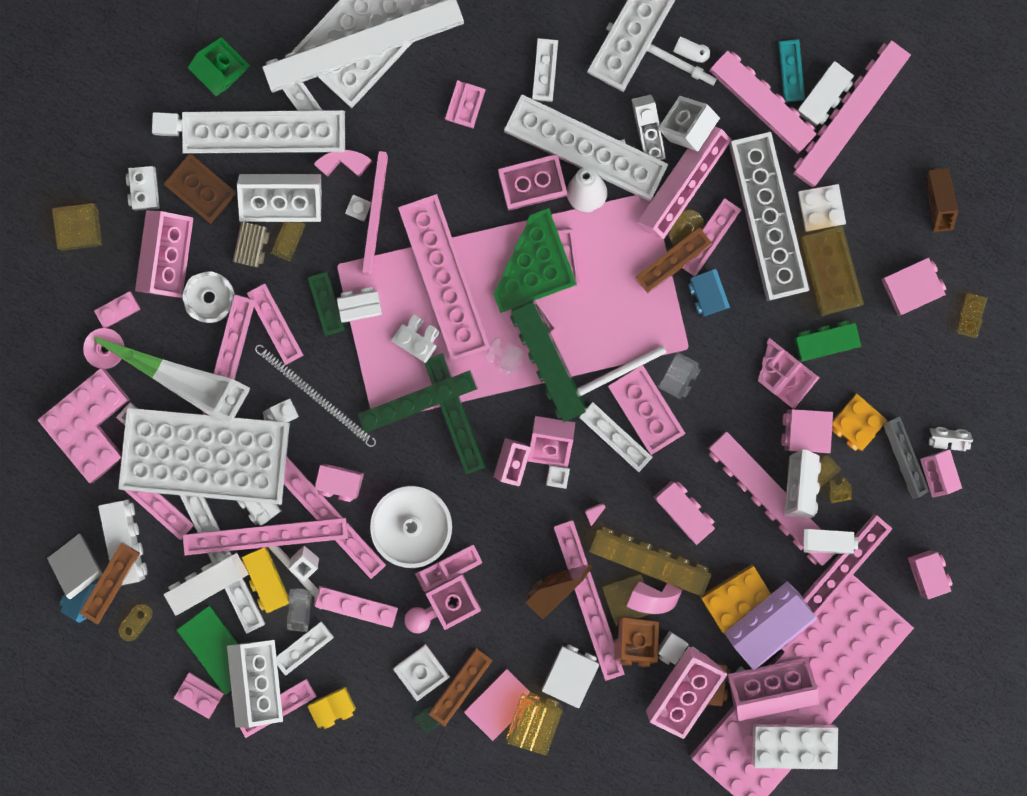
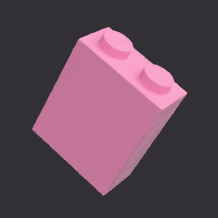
[881,258,946,316]

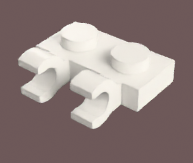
[391,314,440,363]

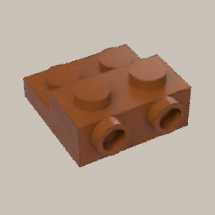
[614,618,659,667]

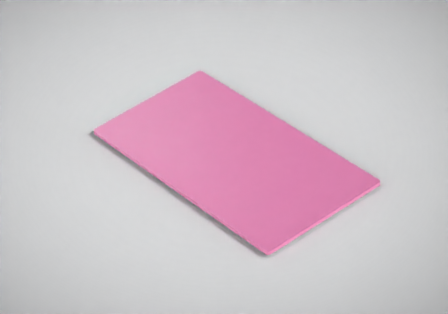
[338,195,689,412]

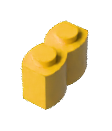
[308,687,356,729]

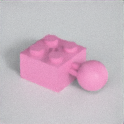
[404,574,481,633]

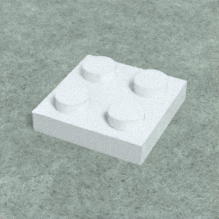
[798,184,846,232]

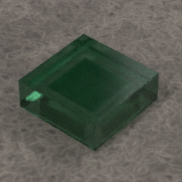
[414,705,439,734]

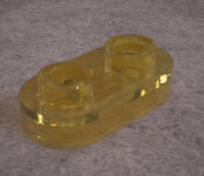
[119,604,152,641]

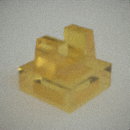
[829,478,852,503]

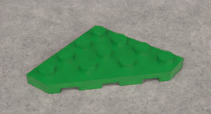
[494,208,577,313]

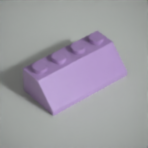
[725,582,817,670]

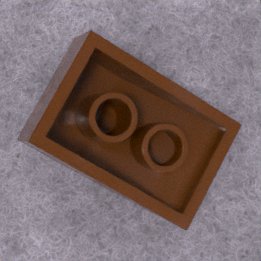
[525,564,593,619]

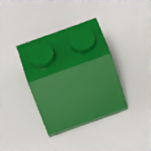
[188,37,250,96]

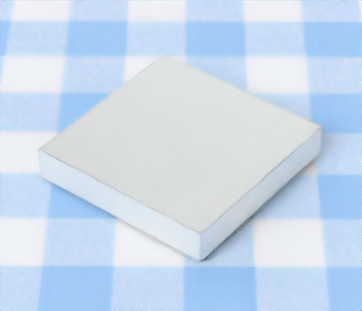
[393,644,450,701]

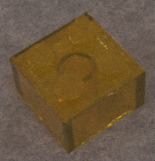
[52,203,102,251]

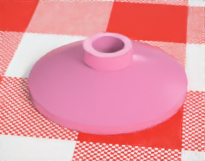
[83,328,124,369]

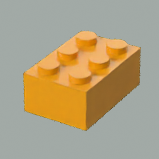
[700,565,771,633]

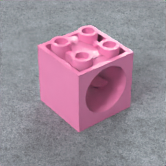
[781,410,833,453]

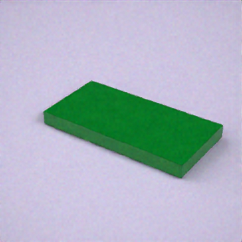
[177,606,239,695]

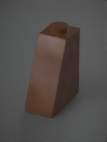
[926,168,959,232]

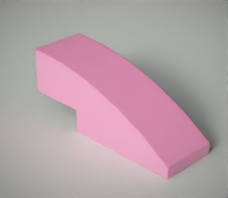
[415,545,482,592]

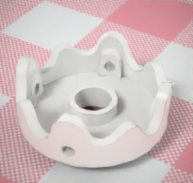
[183,272,235,323]

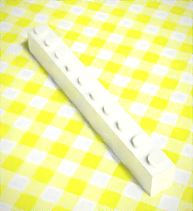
[263,0,464,92]

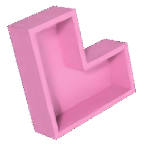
[38,368,130,483]

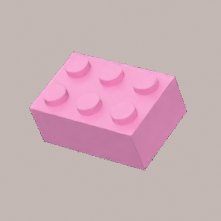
[498,154,568,211]
[314,464,364,502]
[654,481,715,545]

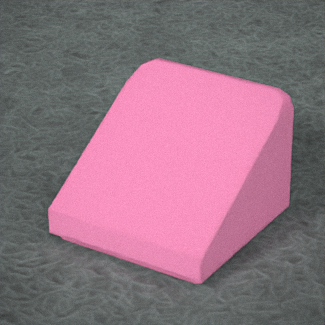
[585,503,605,526]

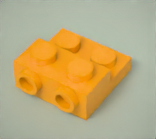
[832,394,887,451]

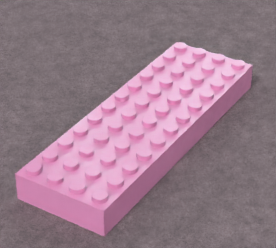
[690,575,914,796]

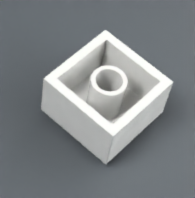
[658,96,720,151]

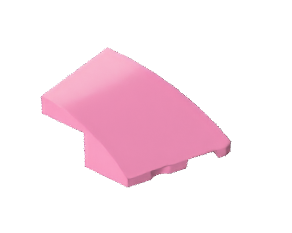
[758,338,819,409]

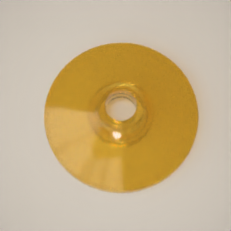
[669,210,704,246]

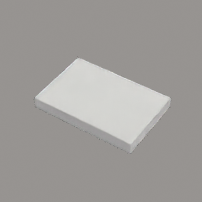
[47,534,102,599]

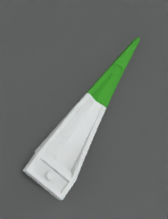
[94,337,250,424]

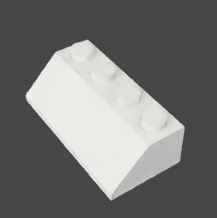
[237,174,322,222]
[227,640,283,727]

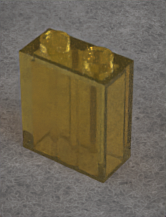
[506,692,563,755]

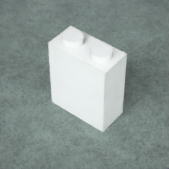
[542,644,599,708]

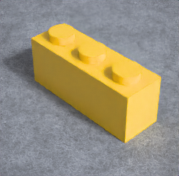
[242,547,291,613]

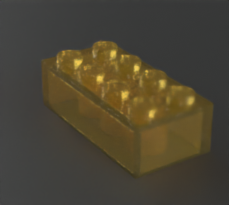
[800,226,864,316]

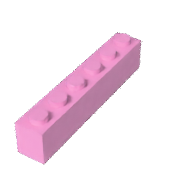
[709,51,816,154]
[637,126,731,239]

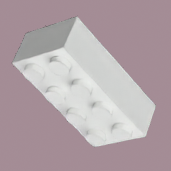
[98,499,147,585]
[752,723,838,769]

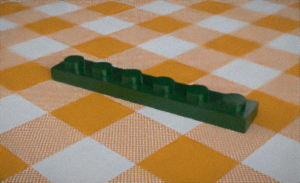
[424,353,486,475]
[358,370,478,433]

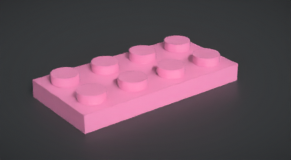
[608,365,685,455]

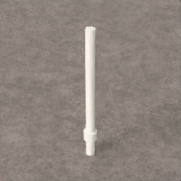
[606,22,717,86]
[577,346,667,396]

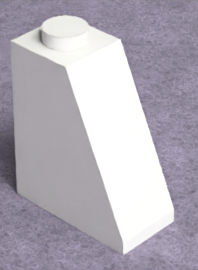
[804,529,858,554]

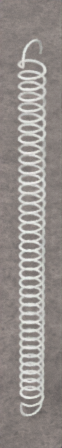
[255,345,376,447]

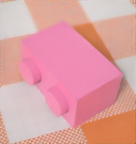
[493,438,531,486]

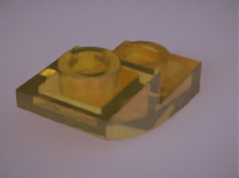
[957,292,988,338]

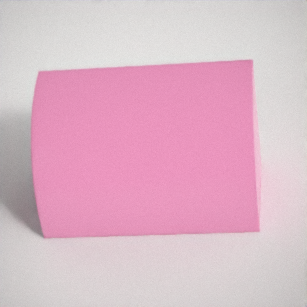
[920,450,962,498]

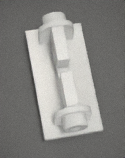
[929,427,973,451]

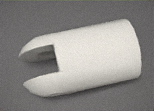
[673,37,710,63]

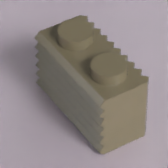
[233,222,269,268]

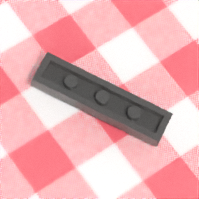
[883,417,930,499]

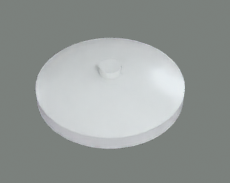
[370,486,452,568]

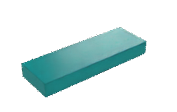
[778,39,805,102]

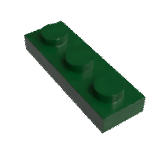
[308,272,345,336]

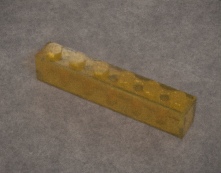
[589,526,712,597]

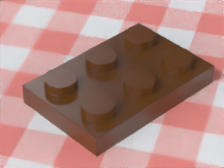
[164,154,237,224]

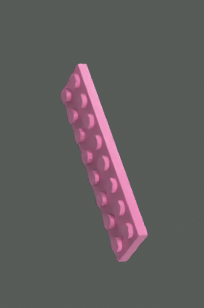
[398,194,490,362]

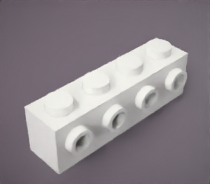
[164,553,249,616]

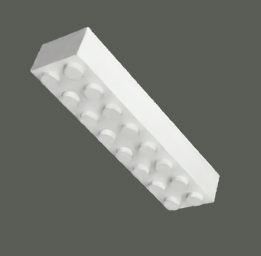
[729,132,809,301]

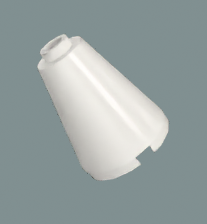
[567,167,607,213]

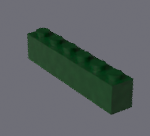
[510,299,587,422]

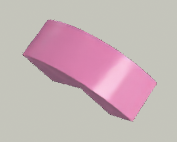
[314,150,372,177]
[627,581,682,614]

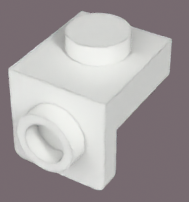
[263,399,299,423]

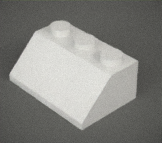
[785,449,821,519]

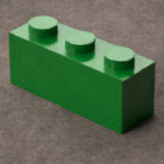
[794,320,861,362]

